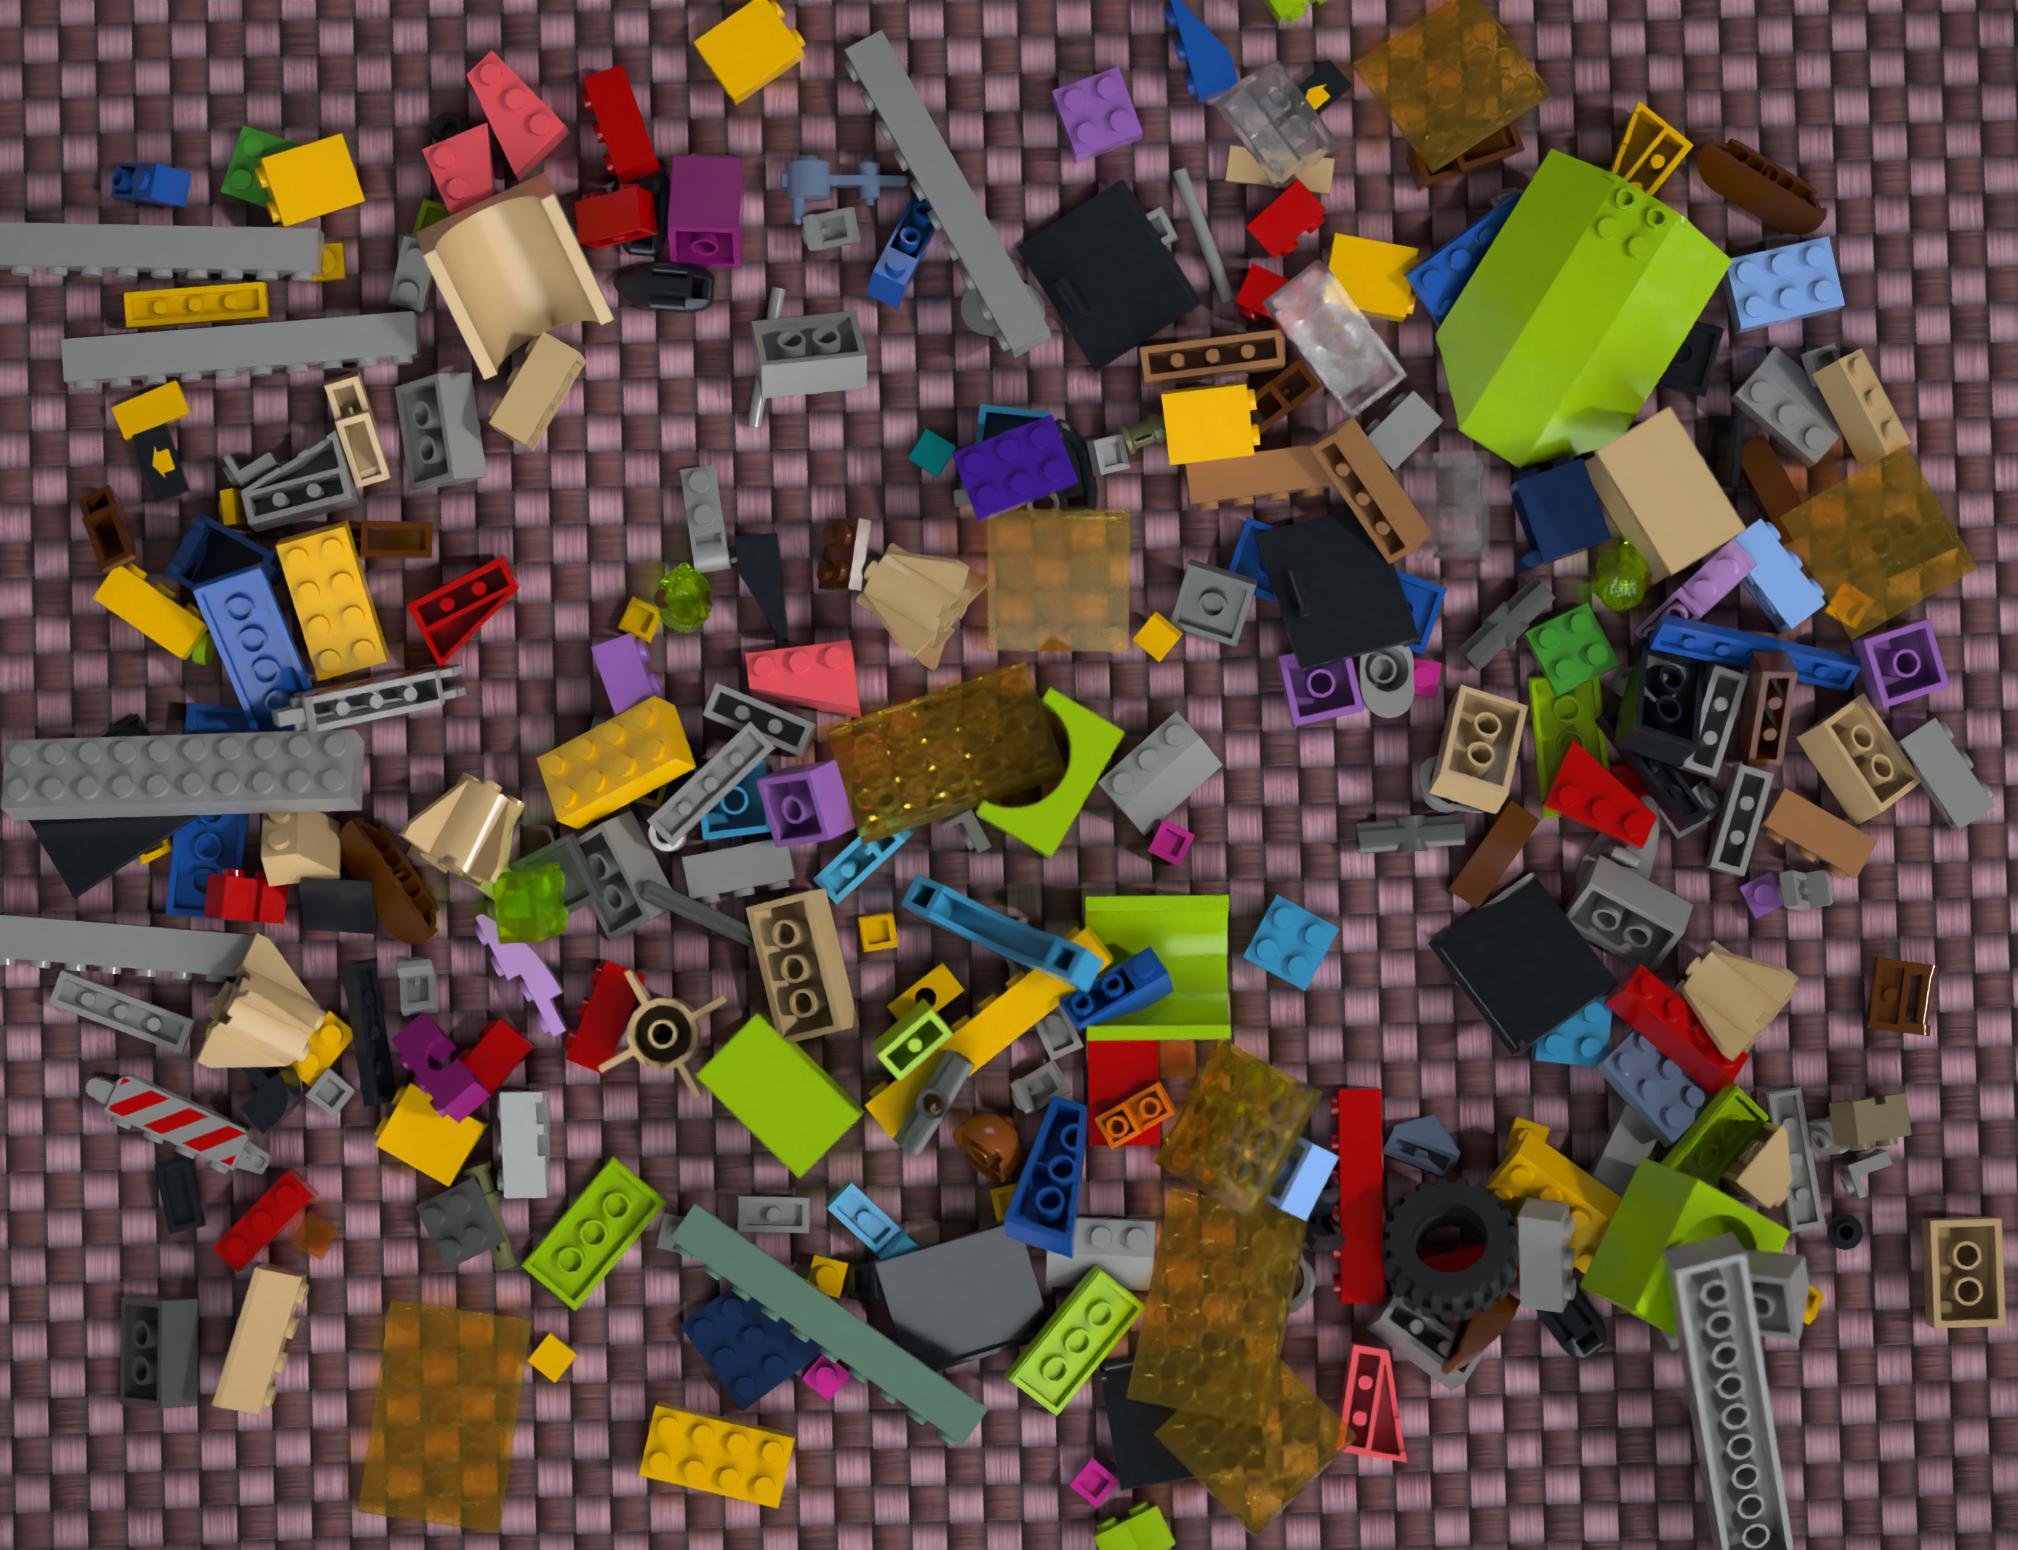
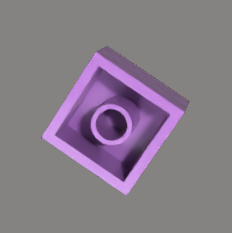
[1052,67,1143,164]
[1851,619,1950,708]
[591,633,664,715]
[1276,653,1364,728]
[756,759,855,848]

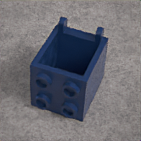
[1508,455,1612,571]
[164,512,284,590]

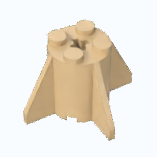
[856,543,988,671]
[400,772,525,903]
[195,933,326,1068]
[1673,940,1799,1061]
[598,970,728,1098]

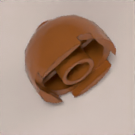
[952,1112,1023,1183]

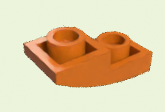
[1095,1081,1177,1149]

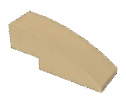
[324,371,391,488]

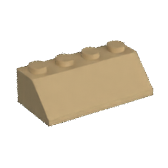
[746,888,859,1043]
[212,1262,309,1414]

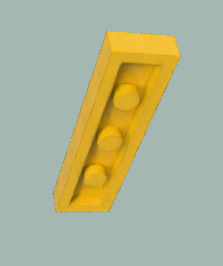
[124,281,269,329]

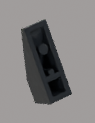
[729,533,789,641]

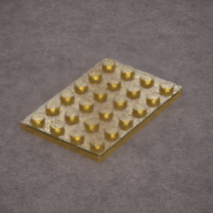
[825,661,1066,845]
[1126,1189,1309,1428]
[358,1299,533,1533]

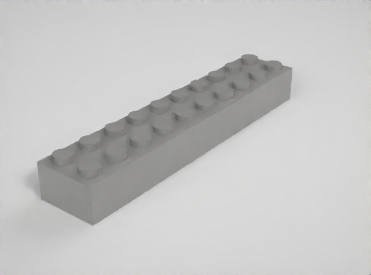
[1,729,365,821]
[1663,1232,1794,1550]

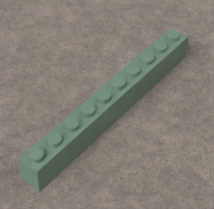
[670,1203,987,1446]

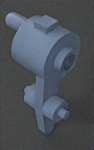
[780,155,908,225]

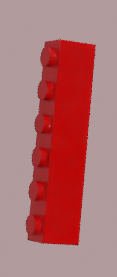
[1330,1088,1384,1304]

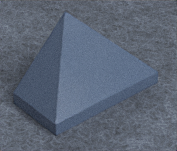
[1382,1114,1461,1179]

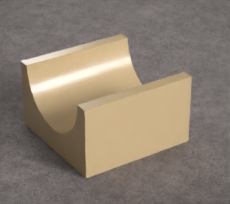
[416,172,614,380]
[1585,406,1746,586]

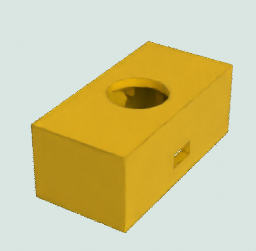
[887,962,964,1021]

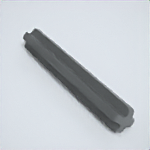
[640,880,756,950]

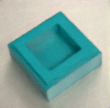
[908,429,957,478]

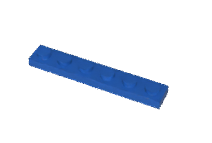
[1648,614,1861,692]

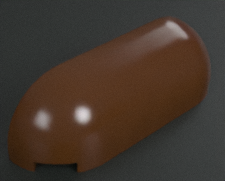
[1697,138,1827,235]
[339,817,439,944]

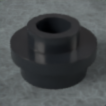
[432,112,467,143]
[1827,1214,1863,1250]

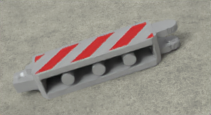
[271,664,466,732]
[85,1075,273,1175]

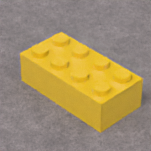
[276,520,389,681]
[537,696,696,830]
[1485,1131,1622,1274]
[639,1401,796,1508]

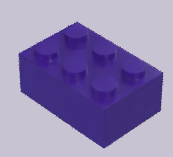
[952,414,1079,523]

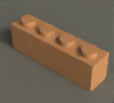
[1139,329,1285,387]
[1310,417,1432,564]
[1184,444,1331,512]

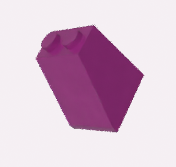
[667,154,745,268]

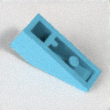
[813,802,919,905]

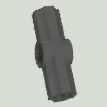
[1457,576,1555,671]
[1356,814,1465,854]
[893,1048,975,1156]

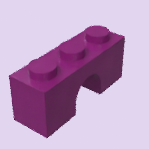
[391,1012,491,1123]

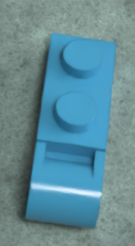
[824,1179,921,1259]

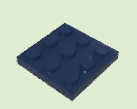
[680,1286,821,1412]

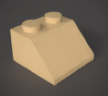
[261,812,341,886]

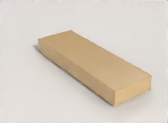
[1225,145,1335,195]

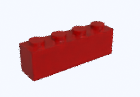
[1604,964,1749,1094]

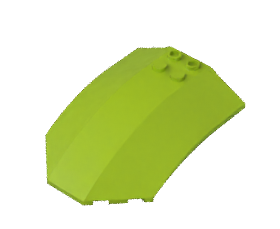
[1435,148,1733,468]

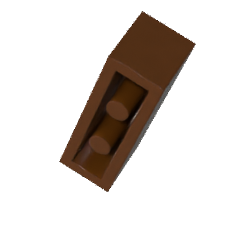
[1737,651,1798,766]

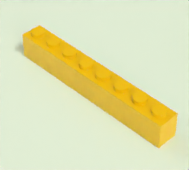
[865,926,1115,1138]

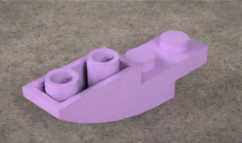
[1633,539,1757,639]
[474,914,569,1037]

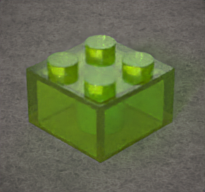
[493,862,569,944]

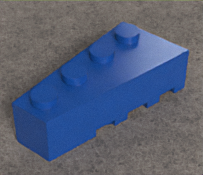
[1004,1095,1088,1259]

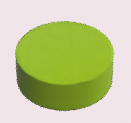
[192,630,215,666]

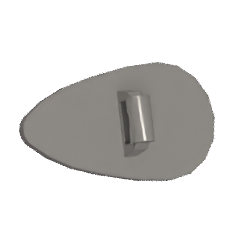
[1575,796,1659,889]

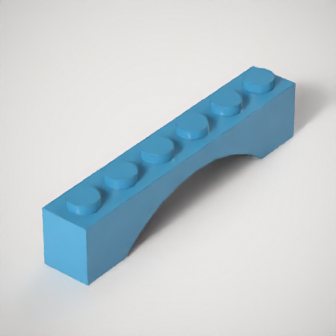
[901,873,1104,993]

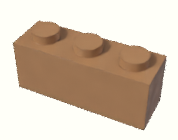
[1759,788,1878,881]

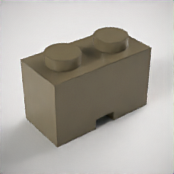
[1829,1093,1912,1151]

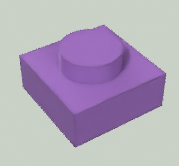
[1737,871,1784,919]

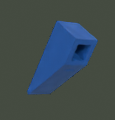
[1164,0,1239,103]
[866,194,936,309]
[1059,946,1174,1030]

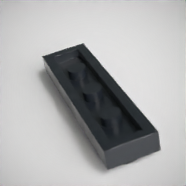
[1595,705,1709,832]
[342,961,396,1107]

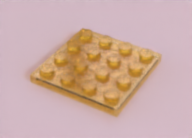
[1353,0,1550,173]
[1779,445,1977,640]
[987,509,1130,652]
[1154,1039,1323,1220]
[1154,1335,1357,1538]

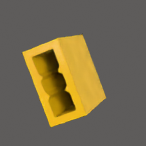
[694,0,806,105]
[255,133,365,227]
[1320,233,1423,323]
[1161,381,1260,465]
[374,1082,488,1187]

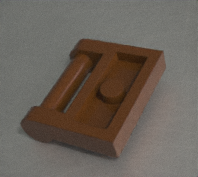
[1866,957,1939,1036]

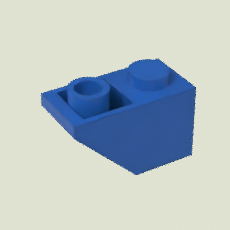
[111,163,192,208]

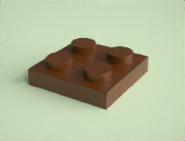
[817,518,871,591]

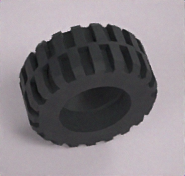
[1381,1177,1519,1322]

